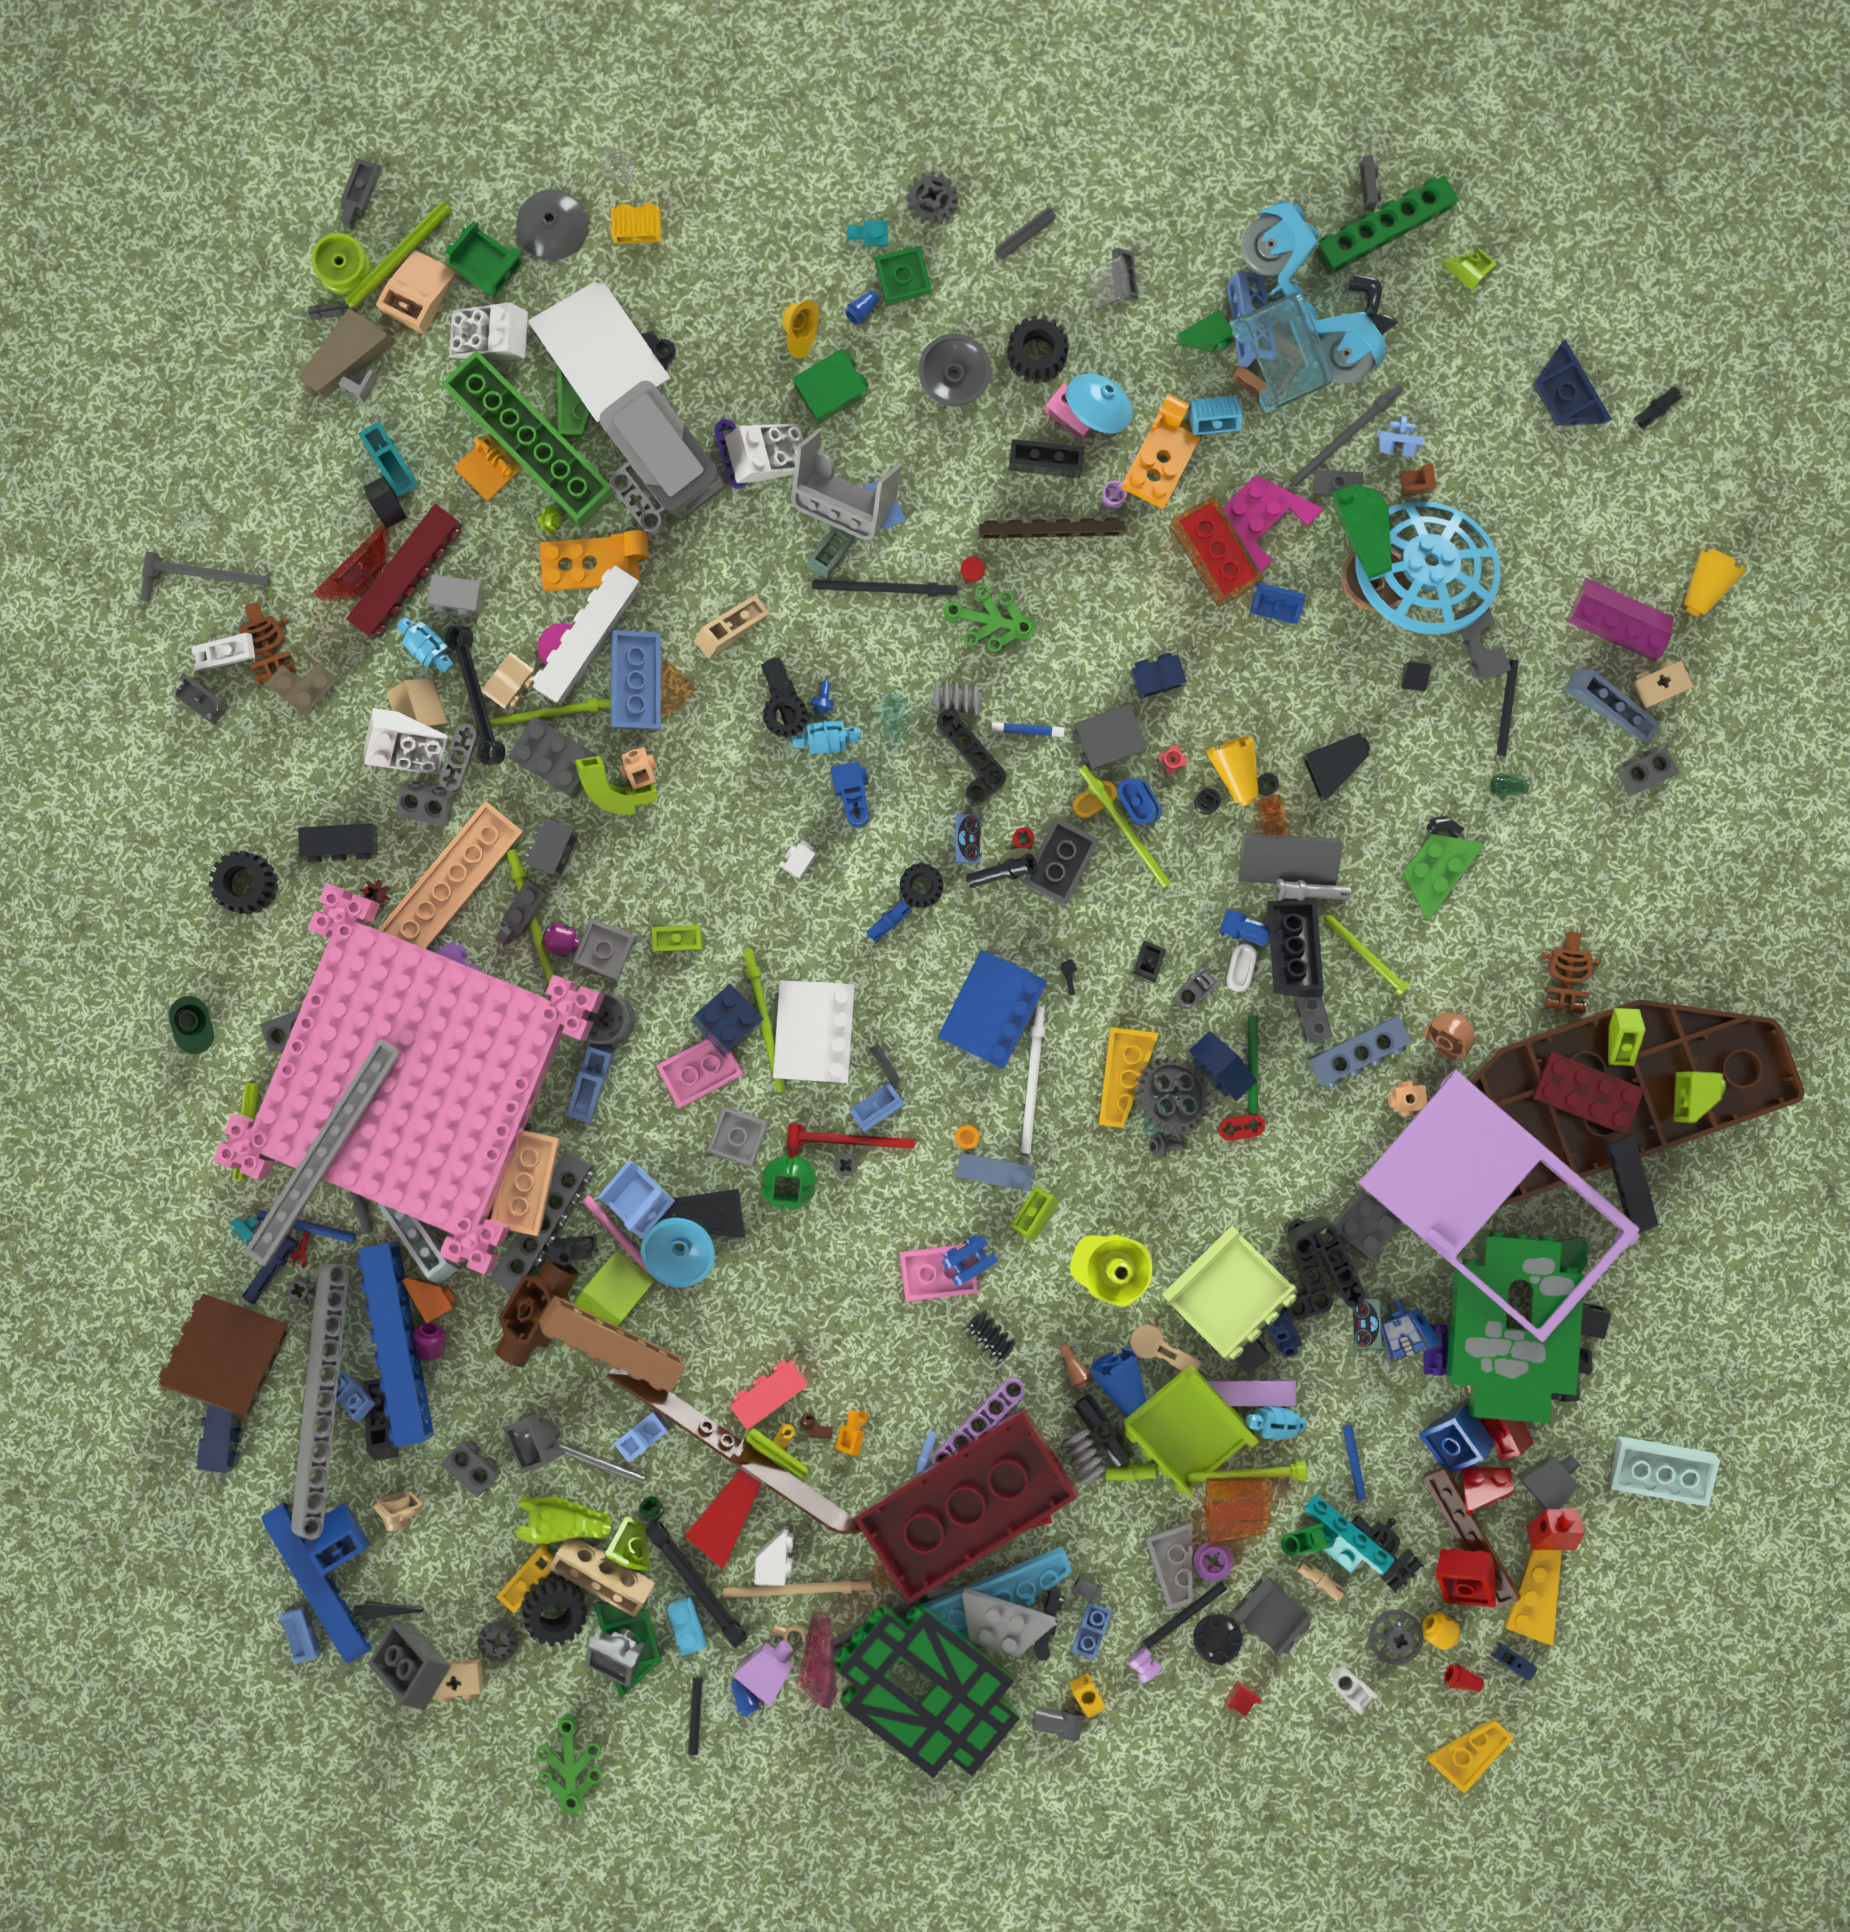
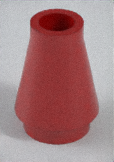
[1444,1664,1484,1693]

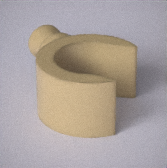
[772,1624,806,1644]

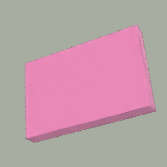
[656,1039,744,1109]
[899,1244,979,1302]

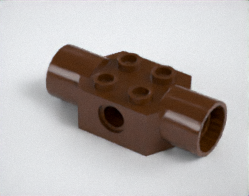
[495,1257,579,1368]

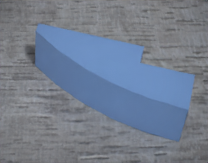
[566,1042,616,1124]

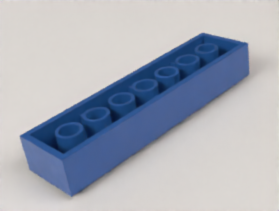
[357,1241,434,1448]

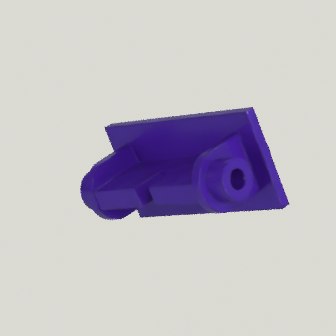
[1423,1324,1448,1376]

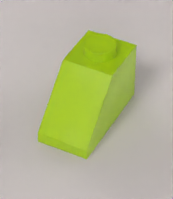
[1608,1008,1645,1066]

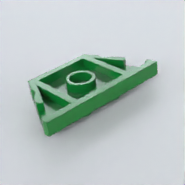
[593,1601,662,1698]

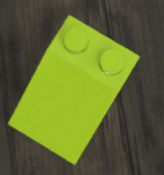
[573,1250,655,1327]

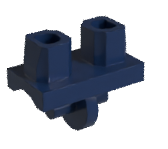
[1266,1311,1303,1358]

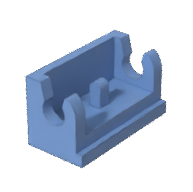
[849,1082,904,1132]
[279,1605,321,1664]

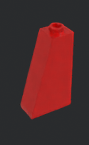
[685,1469,761,1569]

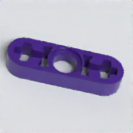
[714,419,748,489]

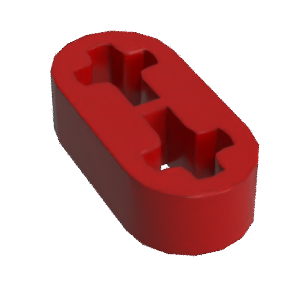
[1218,1115,1265,1141]

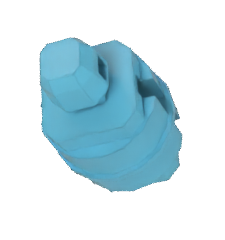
[397,617,453,673]
[792,720,861,754]
[1245,1406,1307,1441]

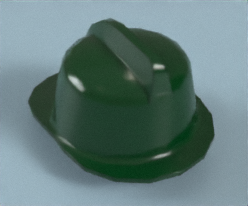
[169,996,214,1054]

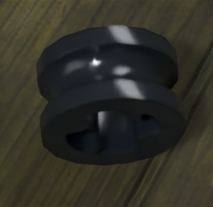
[1257,773,1279,796]

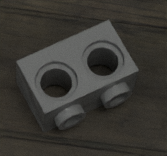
[1617,746,1679,797]
[396,780,454,827]
[1292,996,1333,1044]
[260,1009,301,1055]
[440,1439,501,1498]

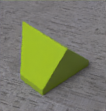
[1438,248,1497,291]
[604,1516,651,1572]

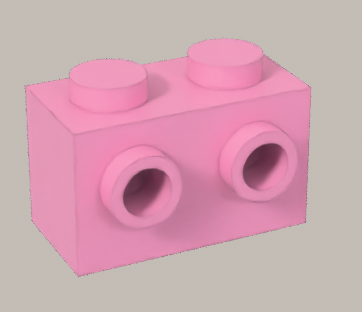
[1044,383,1092,441]

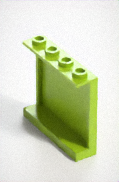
[1123,1364,1259,1499]

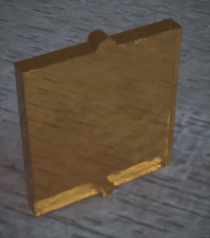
[661,660,696,717]

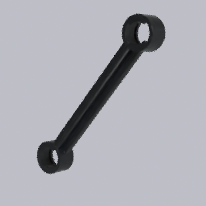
[446,625,506,765]
[645,1520,748,1648]

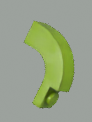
[575,756,659,815]

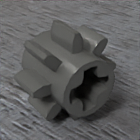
[285,1275,316,1305]

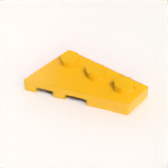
[1426,1718,1514,1794]

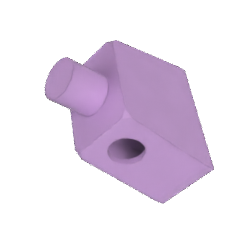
[733,1640,793,1706]

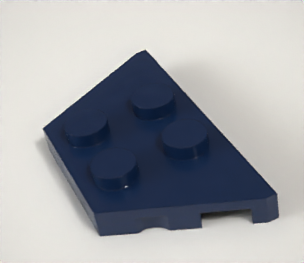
[1533,340,1612,426]

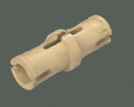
[1296,1558,1346,1602]

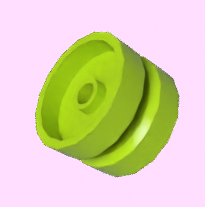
[311,233,372,296]

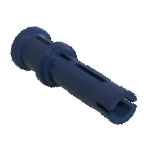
[242,1234,300,1304]

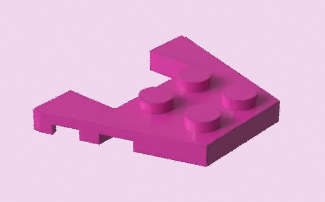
[1221,475,1323,577]

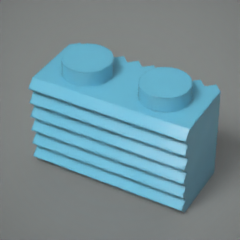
[1189,395,1242,435]
[666,1595,707,1656]

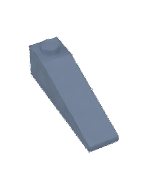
[1564,669,1660,744]

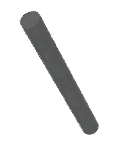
[558,1442,646,1485]

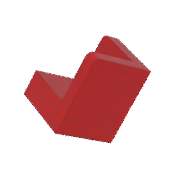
[1224,1680,1262,1717]

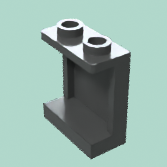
[1072,704,1147,771]

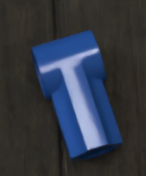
[1219,909,1269,947]

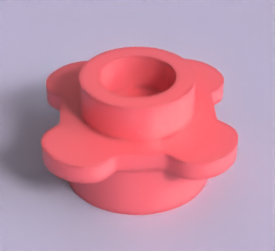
[1158,745,1187,774]

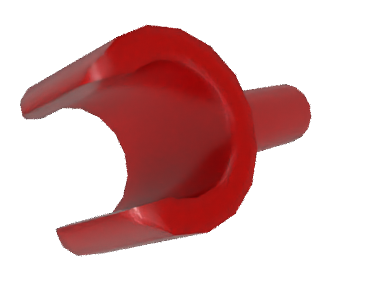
[291,1232,310,1268]

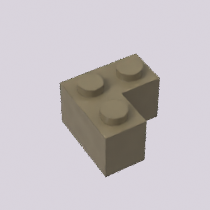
[266,662,337,716]

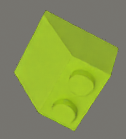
[1674,1072,1725,1122]

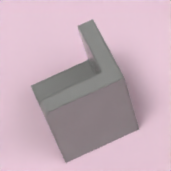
[338,369,378,402]

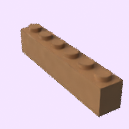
[539,1296,686,1393]

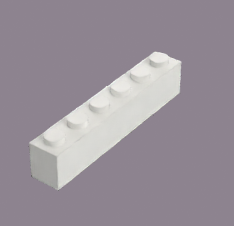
[533,565,641,706]

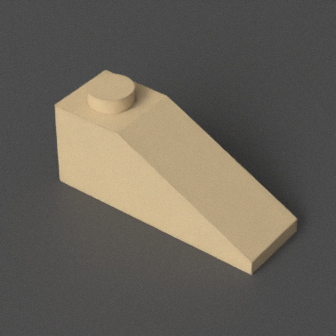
[694,595,770,659]

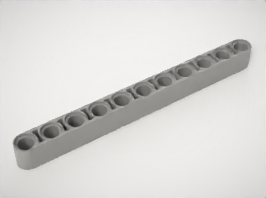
[291,1263,349,1540]

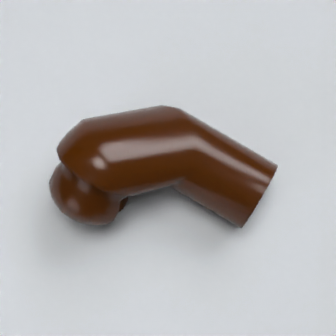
[800,1413,833,1439]

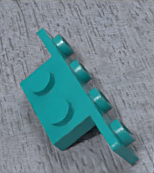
[1303,1494,1394,1575]

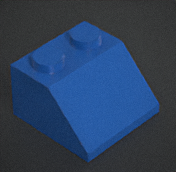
[1419,1403,1496,1473]

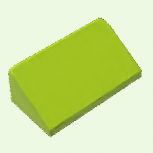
[1010,1185,1060,1242]

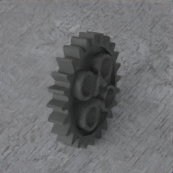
[1133,1056,1211,1136]

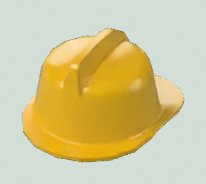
[782,300,820,359]

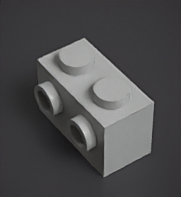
[427,574,484,617]

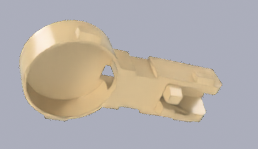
[1130,1323,1202,1371]

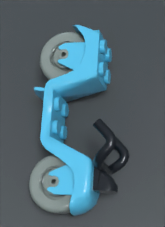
[1241,199,1399,384]

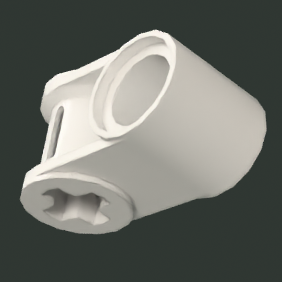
[1330,1667,1378,1715]

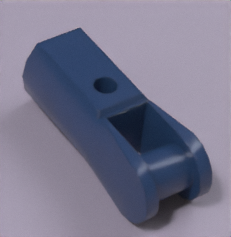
[1490,1642,1537,1681]

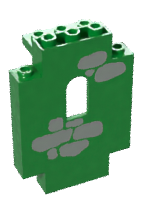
[1446,1231,1585,1423]

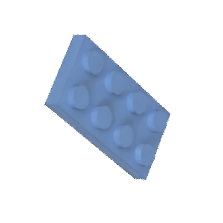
[611,630,661,731]

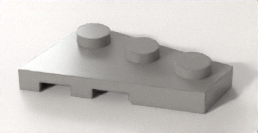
[1145,1521,1193,1610]

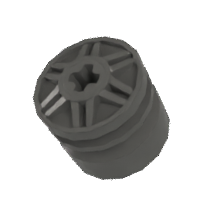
[587,992,636,1045]

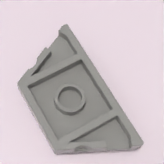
[962,1587,1056,1657]

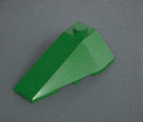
[1332,484,1392,579]

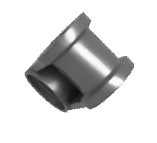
[1174,965,1221,1009]

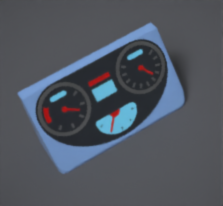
[956,813,980,864]

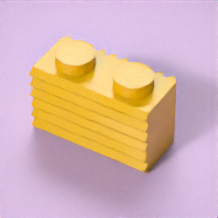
[611,203,662,244]

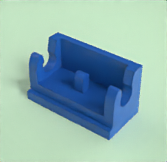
[1250,583,1306,625]

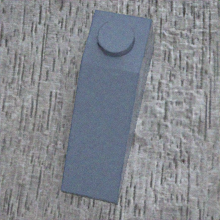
[956,1153,1034,1191]

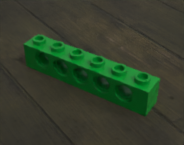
[1316,175,1459,275]

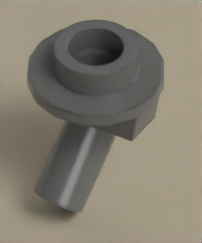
[1149,1133,1184,1158]

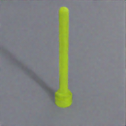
[1187,1460,1307,1483]

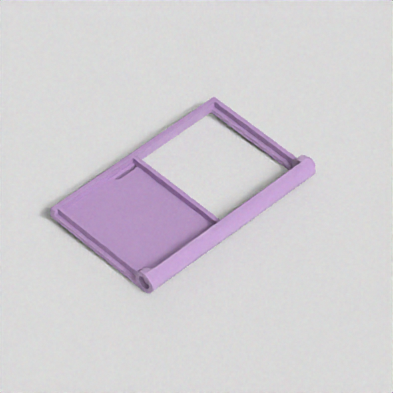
[1357,1069,1640,1342]

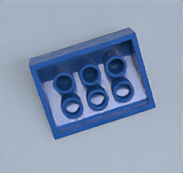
[938,950,1048,1069]

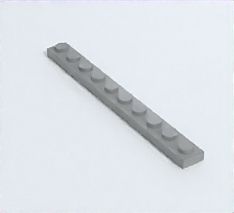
[244,1038,402,1266]

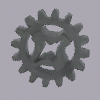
[906,171,958,226]

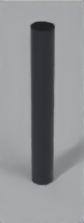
[688,1677,703,1755]

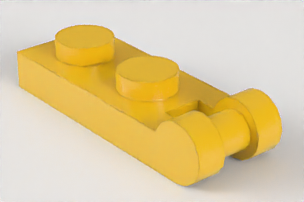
[496,1544,555,1613]

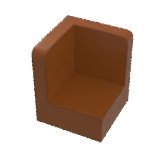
[1400,464,1436,496]

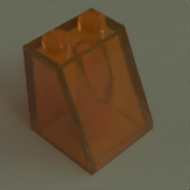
[1204,1477,1273,1547]

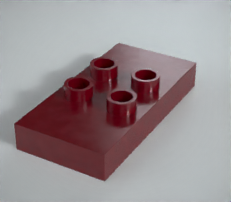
[854,1407,1079,1604]

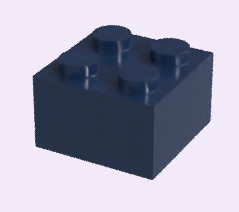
[691,983,763,1057]

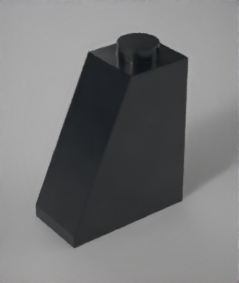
[1302,733,1370,802]

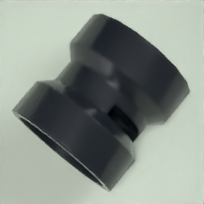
[1194,788,1221,815]

